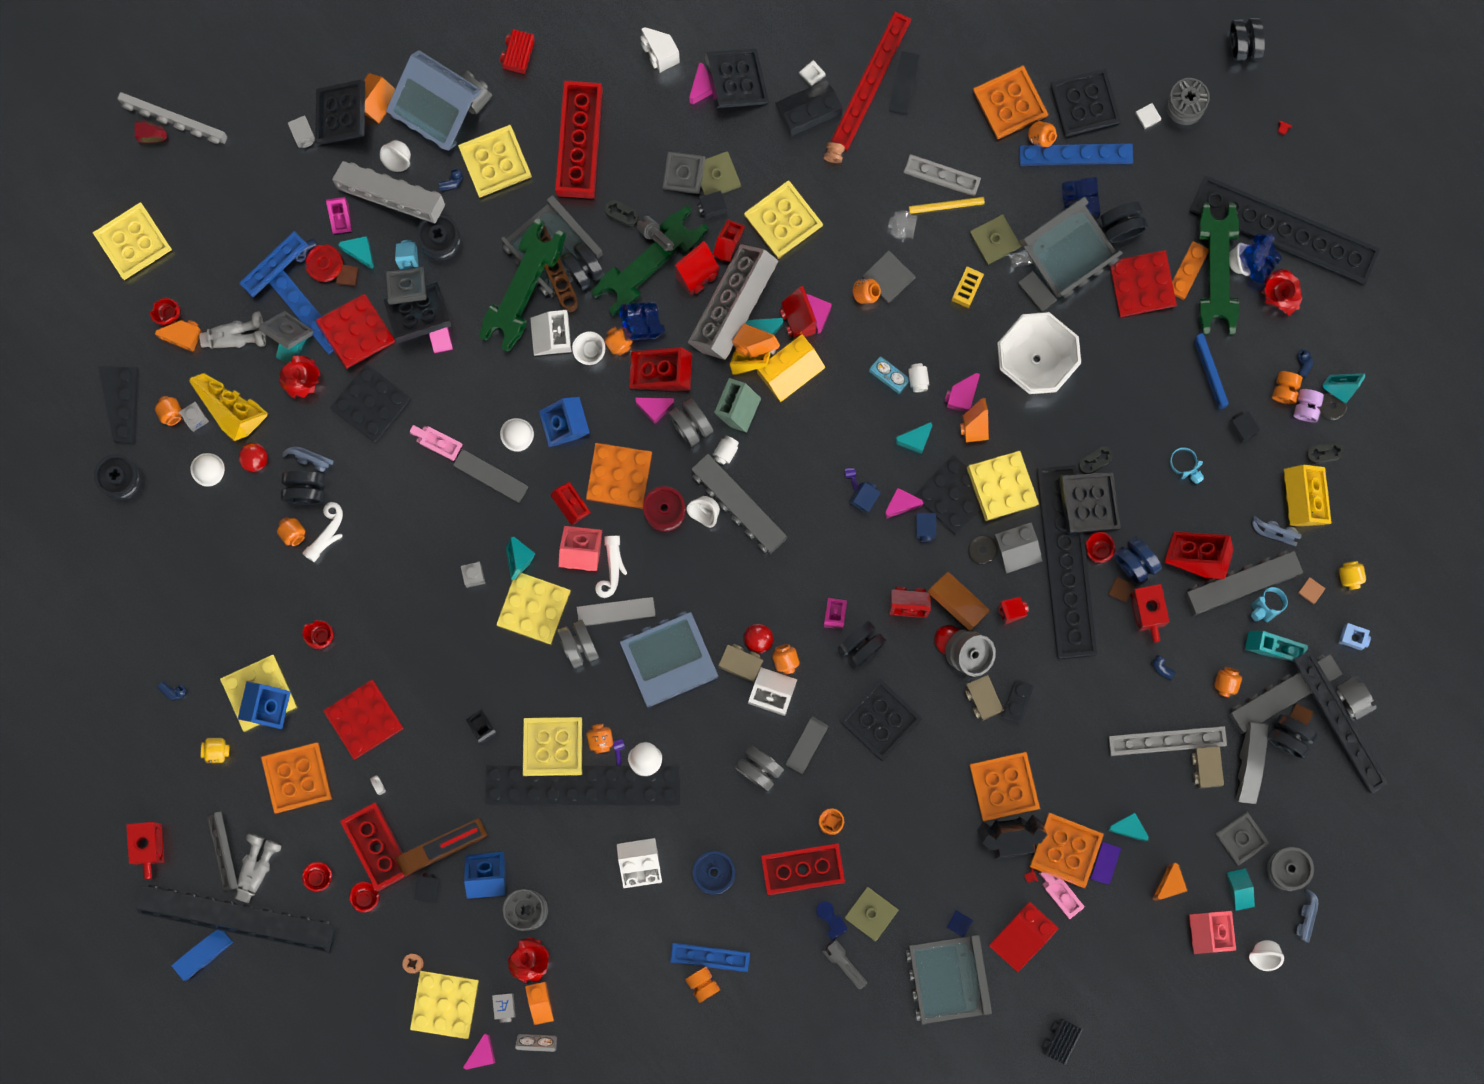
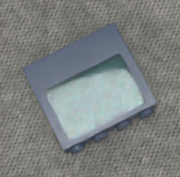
[386,50,482,150]
[620,611,718,708]

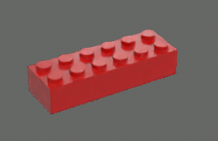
[555,81,603,199]

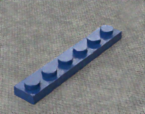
[1019,144,1133,166]
[269,270,334,354]

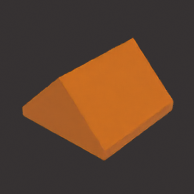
[364,73,395,124]
[1152,862,1187,901]

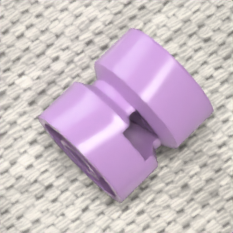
[1293,389,1324,422]

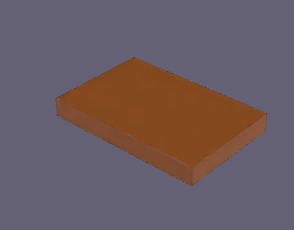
[928,572,990,631]

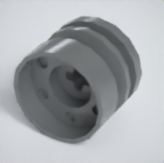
[1166,78,1210,125]
[503,889,548,931]

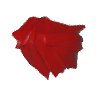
[1261,269,1302,316]
[279,355,320,399]
[507,937,549,984]

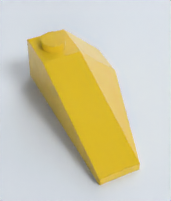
[189,373,268,441]

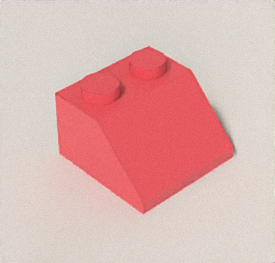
[559,526,602,571]
[1190,911,1236,954]

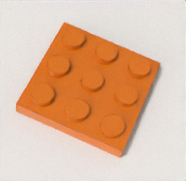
[973,65,1048,140]
[586,443,652,509]
[261,742,332,814]
[969,752,1040,822]
[1030,813,1104,888]

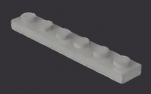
[118,92,228,144]
[1108,726,1227,756]

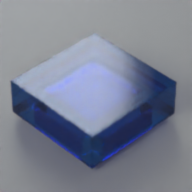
[946,910,973,937]

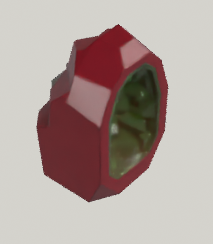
[135,120,167,143]

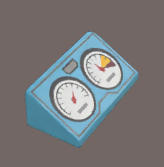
[869,356,910,394]

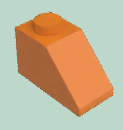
[155,320,202,352]
[732,324,780,357]
[960,398,989,442]
[525,982,554,1025]

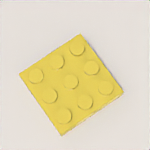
[458,125,532,198]
[744,180,823,259]
[93,202,172,280]
[967,451,1039,521]
[497,573,571,645]
[220,655,297,732]
[523,717,582,776]
[410,971,479,1039]

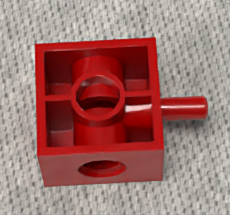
[1130,584,1170,642]
[126,822,164,879]

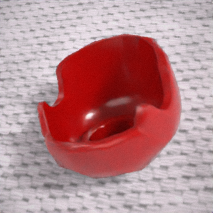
[149,298,180,326]
[238,443,268,472]
[1086,531,1115,563]
[302,620,334,649]
[743,624,774,653]
[934,624,959,654]
[302,862,332,892]
[349,881,379,913]

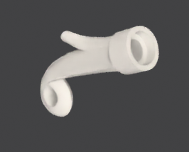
[302,502,343,562]
[595,536,627,598]

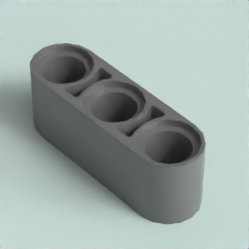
[786,716,829,774]

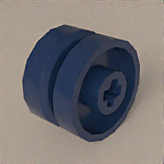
[1114,536,1162,586]
[692,851,736,895]

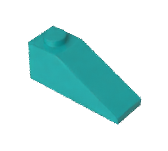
[1245,631,1308,662]

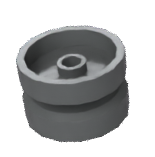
[668,397,713,447]
[558,619,599,669]
[946,629,996,677]
[734,745,784,792]
[1266,847,1314,891]

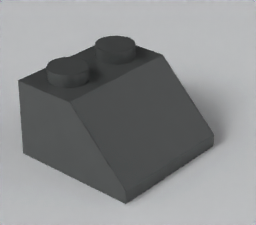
[993,522,1042,574]

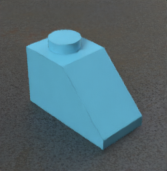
[395,240,419,270]

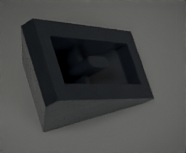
[466,709,498,745]

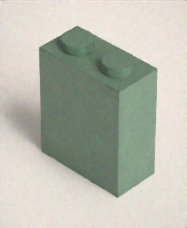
[714,378,761,433]

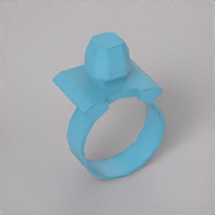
[1170,448,1204,484]
[1251,587,1288,623]

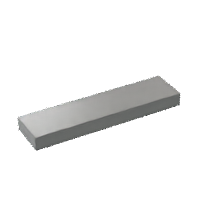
[904,154,981,197]
[577,597,656,626]

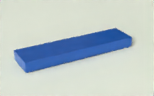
[239,231,308,297]
[1194,333,1229,409]
[670,943,750,972]

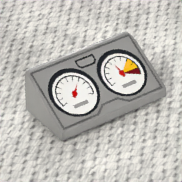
[515,1034,557,1052]

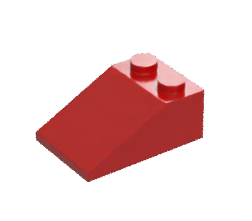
[675,241,720,295]
[779,286,817,340]
[629,347,692,391]
[1165,531,1234,579]
[889,587,931,618]
[989,902,1059,972]

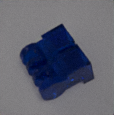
[1062,177,1101,218]
[1239,233,1281,283]
[620,302,665,341]
[817,902,848,941]

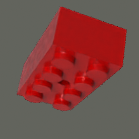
[340,803,412,891]
[761,843,845,896]

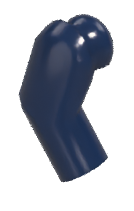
[438,168,463,191]
[294,239,317,262]
[1297,349,1314,379]
[1152,655,1176,680]
[157,681,186,700]

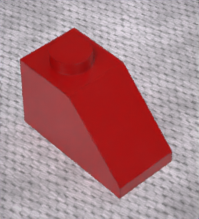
[713,219,745,262]
[998,597,1029,625]

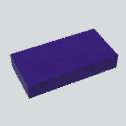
[1090,842,1121,885]

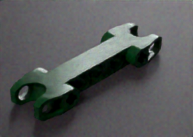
[1199,203,1239,335]
[591,205,709,316]
[479,219,566,352]

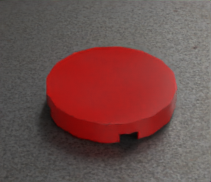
[305,244,343,282]

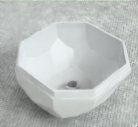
[997,312,1081,394]

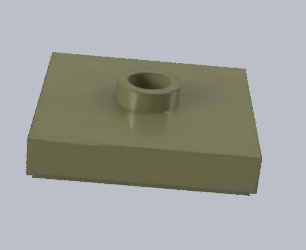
[701,151,741,196]
[970,214,1021,265]
[845,887,899,942]

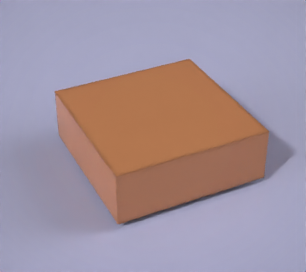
[1298,577,1326,605]

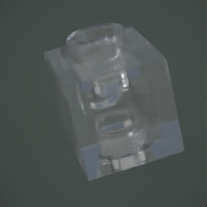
[888,210,917,239]

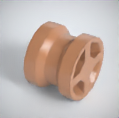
[824,142,845,163]
[402,954,424,973]

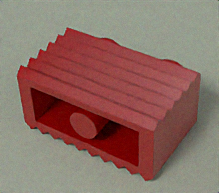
[500,29,535,74]

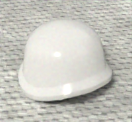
[380,140,411,172]
[1229,243,1259,275]
[572,332,605,365]
[500,418,534,451]
[191,453,225,486]
[687,496,720,528]
[628,742,662,776]
[1249,940,1284,971]

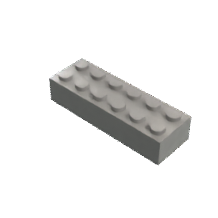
[688,244,778,360]

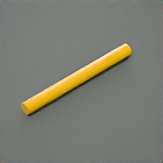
[909,197,984,214]

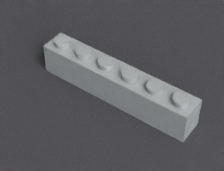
[332,161,445,223]

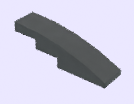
[1236,721,1268,804]

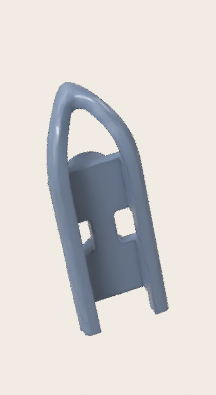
[282,447,333,471]
[1252,516,1302,546]
[1297,889,1318,943]

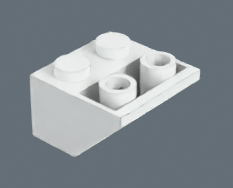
[640,27,680,72]
[530,310,572,356]
[748,667,797,716]
[617,838,662,888]

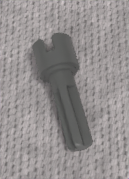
[637,216,674,251]
[821,939,867,989]

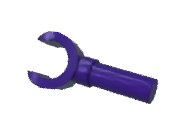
[845,468,858,491]
[613,738,625,766]

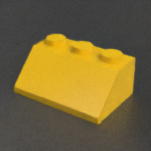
[757,334,825,402]
[1284,465,1332,526]

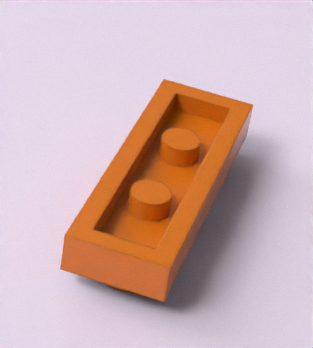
[1172,241,1208,300]

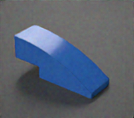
[171,930,233,981]

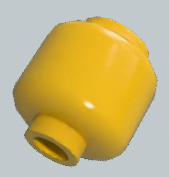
[1339,561,1366,590]
[201,738,229,763]

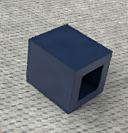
[849,481,881,512]
[915,513,936,542]

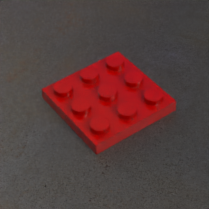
[1110,250,1177,317]
[316,294,395,369]
[324,679,404,760]

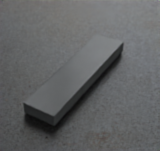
[453,449,529,503]
[207,812,238,892]

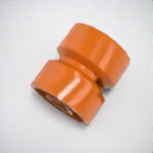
[1272,371,1303,405]
[818,808,844,835]
[685,966,721,1003]

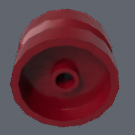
[643,486,686,532]

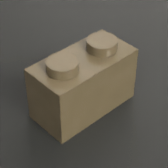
[718,644,763,683]
[964,675,1004,721]
[1191,746,1224,788]

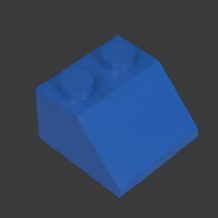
[539,397,590,447]
[238,681,291,729]
[464,852,506,899]

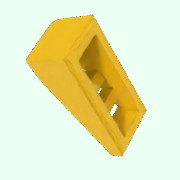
[952,267,984,308]
[730,352,771,374]

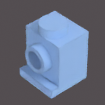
[1338,623,1371,650]

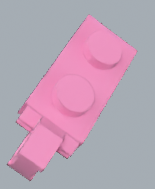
[410,425,463,461]
[1039,871,1085,919]

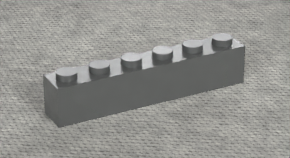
[691,454,787,554]
[1185,550,1303,616]
[1229,654,1342,734]

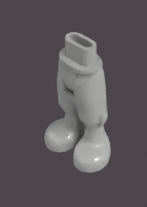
[199,312,266,349]
[235,833,282,903]

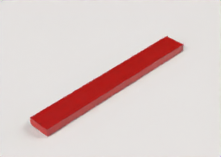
[831,11,911,151]

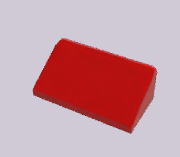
[551,482,591,525]

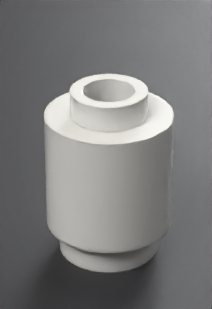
[908,363,929,392]
[713,436,739,465]

